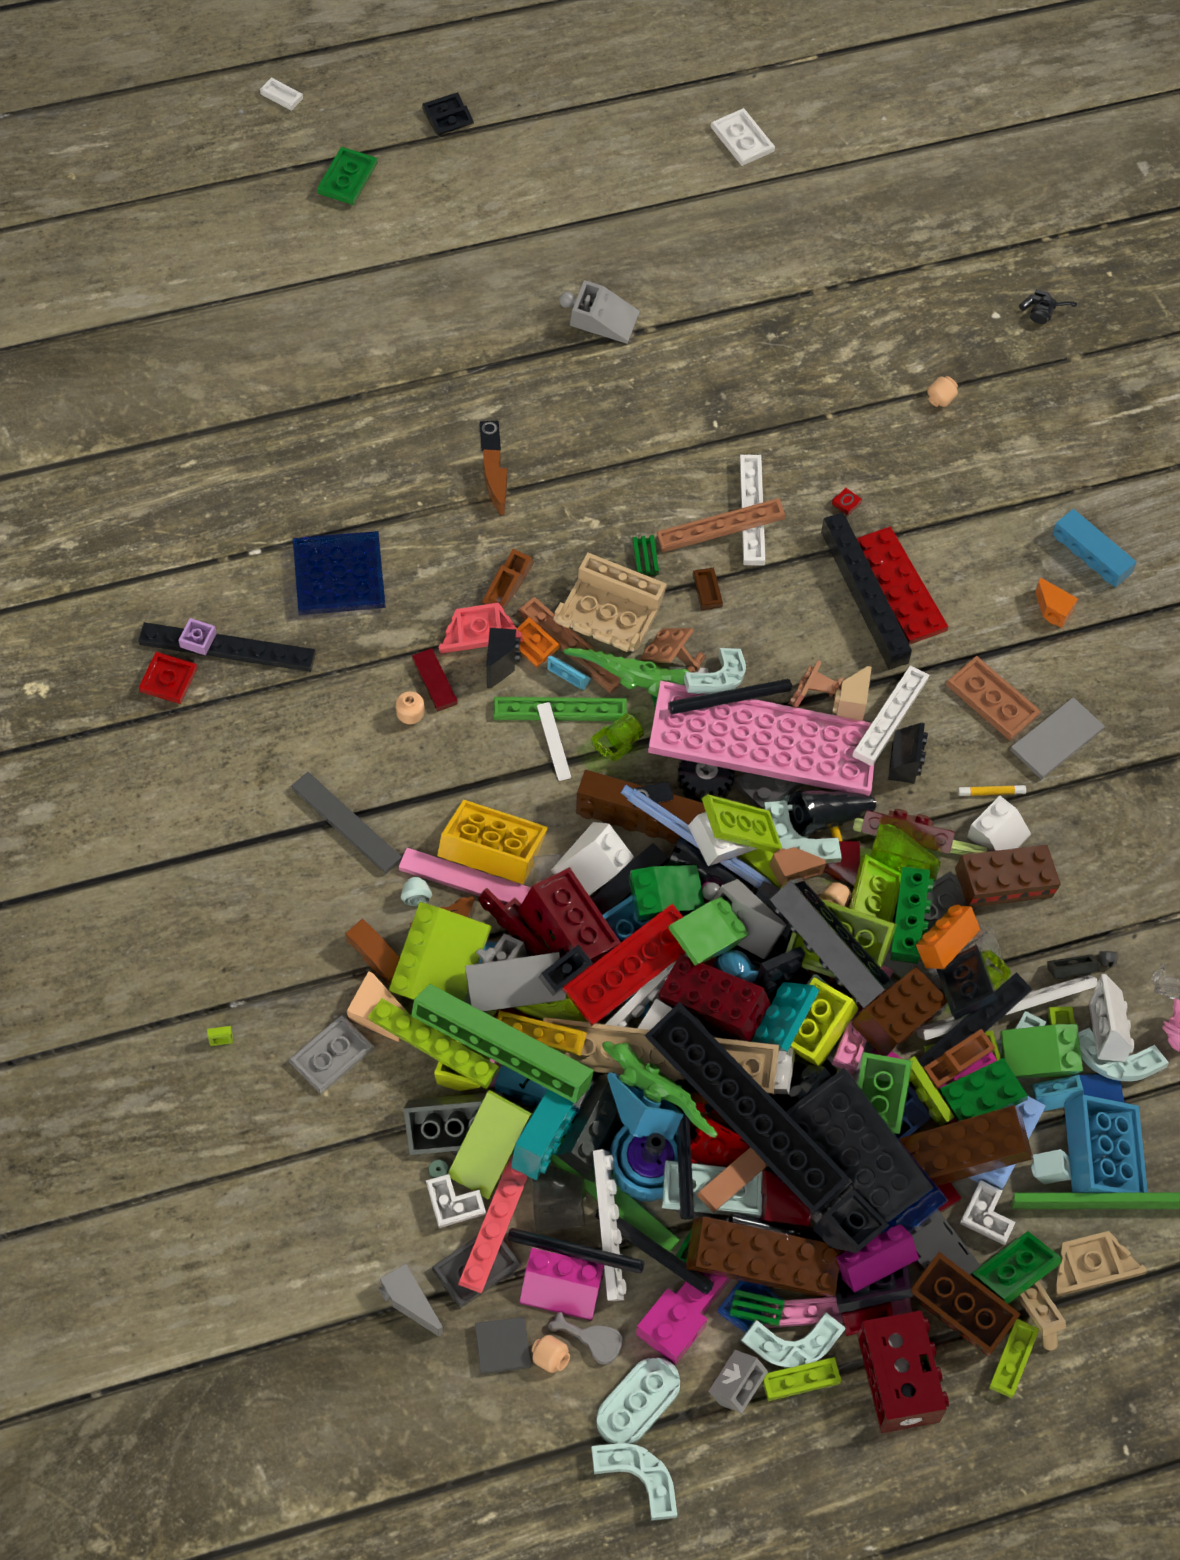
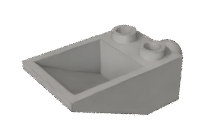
[559,280,640,344]
[702,879,787,959]

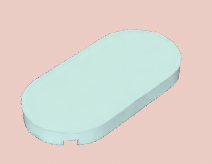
[597,1357,680,1444]

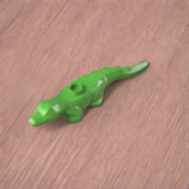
[564,648,690,697]
[602,1041,718,1138]

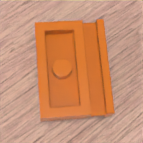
[517,617,560,669]

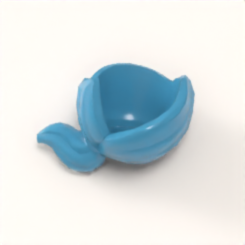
[713,950,759,983]

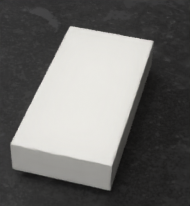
[260,77,303,111]

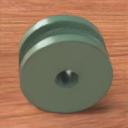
[429,1160,448,1179]

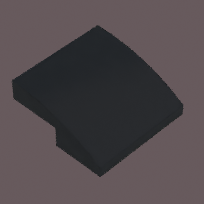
[422,92,474,135]

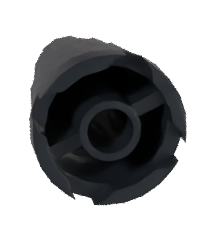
[787,791,876,836]
[666,836,753,891]

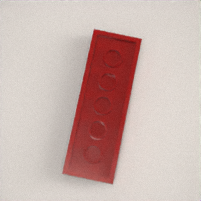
[857,526,949,645]
[562,903,686,1027]

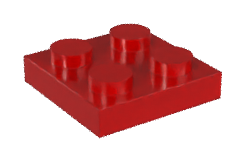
[138,652,198,705]

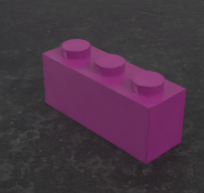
[836,1224,919,1292]

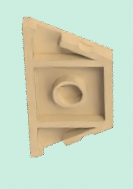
[1055,1231,1147,1297]

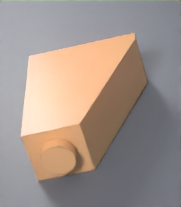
[347,971,408,1042]

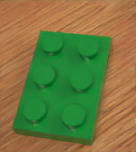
[317,146,378,206]
[940,1057,1028,1121]
[972,1231,1062,1304]

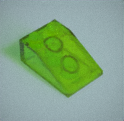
[870,824,941,882]

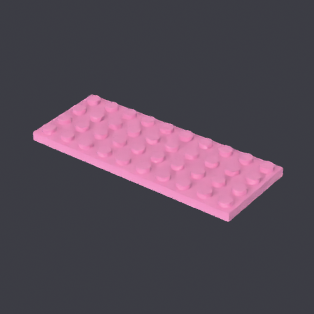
[648,681,874,797]

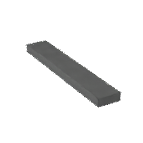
[291,772,402,875]

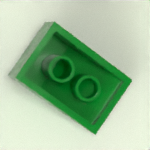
[628,865,705,922]

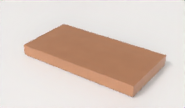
[946,656,1041,741]

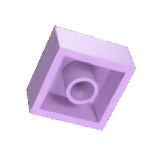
[179,618,217,655]

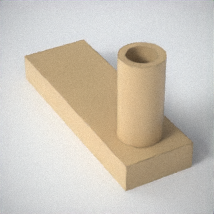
[1018,1281,1066,1350]

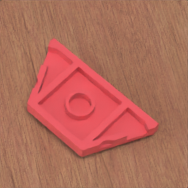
[439,603,523,654]

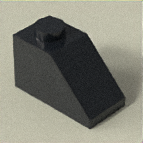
[538,944,593,996]

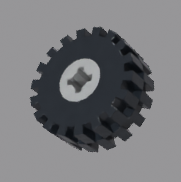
[677,759,735,803]

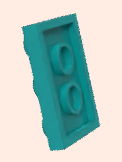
[751,982,820,1052]

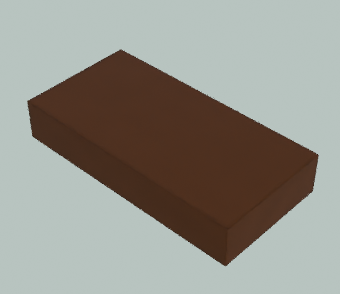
[692,567,723,610]

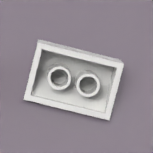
[1088,974,1134,1062]

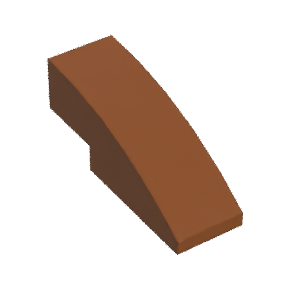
[483,449,507,515]
[481,549,534,609]
[345,918,400,985]
[923,1029,996,1090]

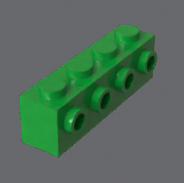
[890,866,934,964]

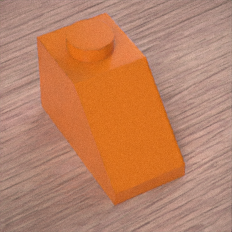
[1035,578,1078,628]

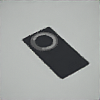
[480,420,501,452]
[633,782,673,807]

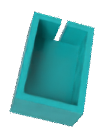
[511,1089,576,1180]

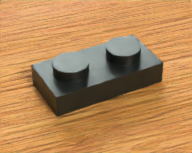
[1047,954,1100,979]

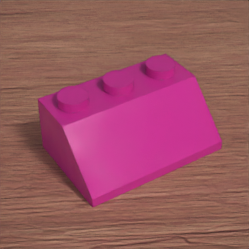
[520,1248,604,1321]

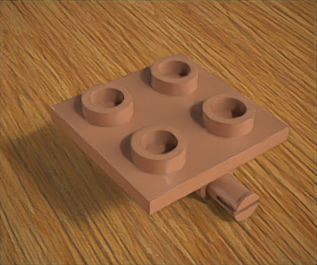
[639,628,706,673]
[788,660,846,708]

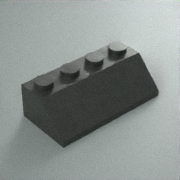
[556,1072,624,1183]
[403,1092,504,1155]

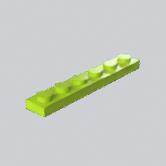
[368,998,500,1089]

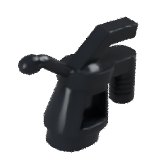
[1019,289,1077,324]

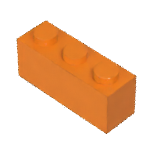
[916,905,981,969]

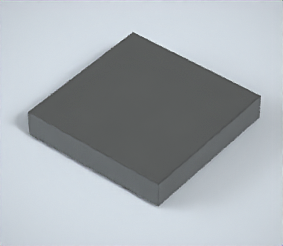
[475,1317,531,1374]

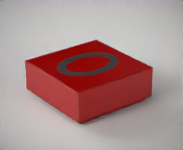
[832,487,862,516]

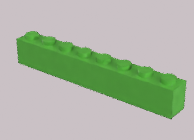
[411,984,594,1104]

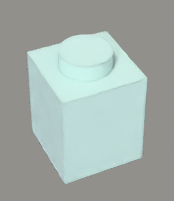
[1031,1149,1072,1185]

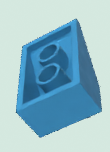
[607,1072,684,1140]

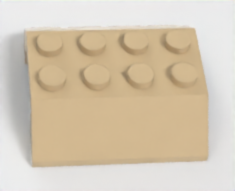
[553,553,667,652]

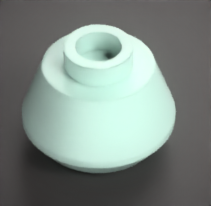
[401,877,432,906]

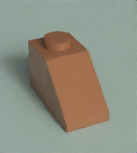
[770,847,826,888]

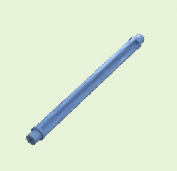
[621,785,775,889]

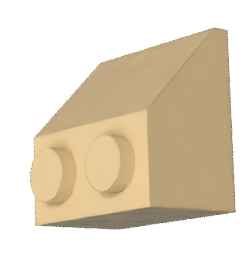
[832,666,872,721]

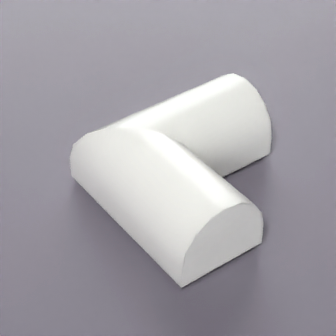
[426,1174,486,1228]
[960,1180,1015,1246]

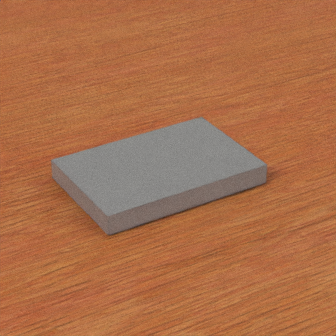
[289,1014,374,1095]

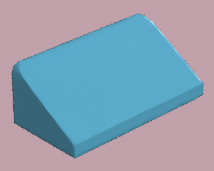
[547,655,592,690]
[1032,1075,1084,1111]

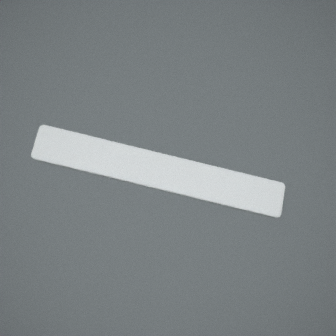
[537,702,571,781]

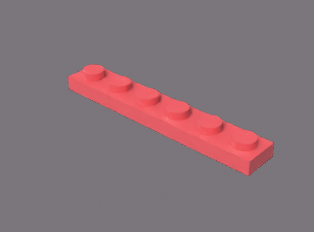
[458,1155,528,1294]

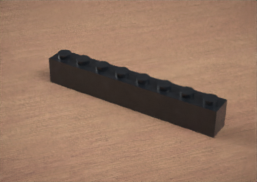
[821,512,912,670]

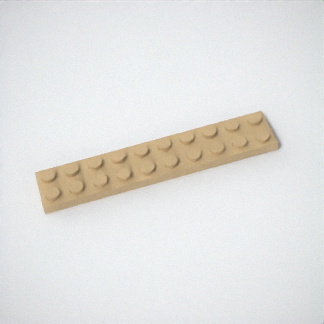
[543,1017,780,1095]

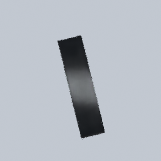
[592,843,669,915]

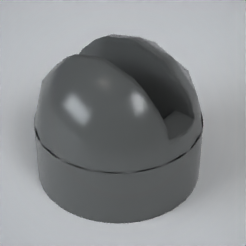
[1099,951,1118,968]

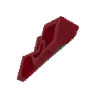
[823,841,860,888]
[761,1171,811,1226]

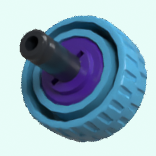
[609,1125,678,1202]

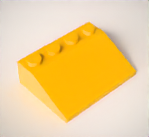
[437,799,548,884]

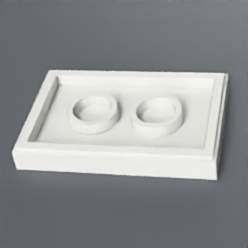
[711,108,775,166]

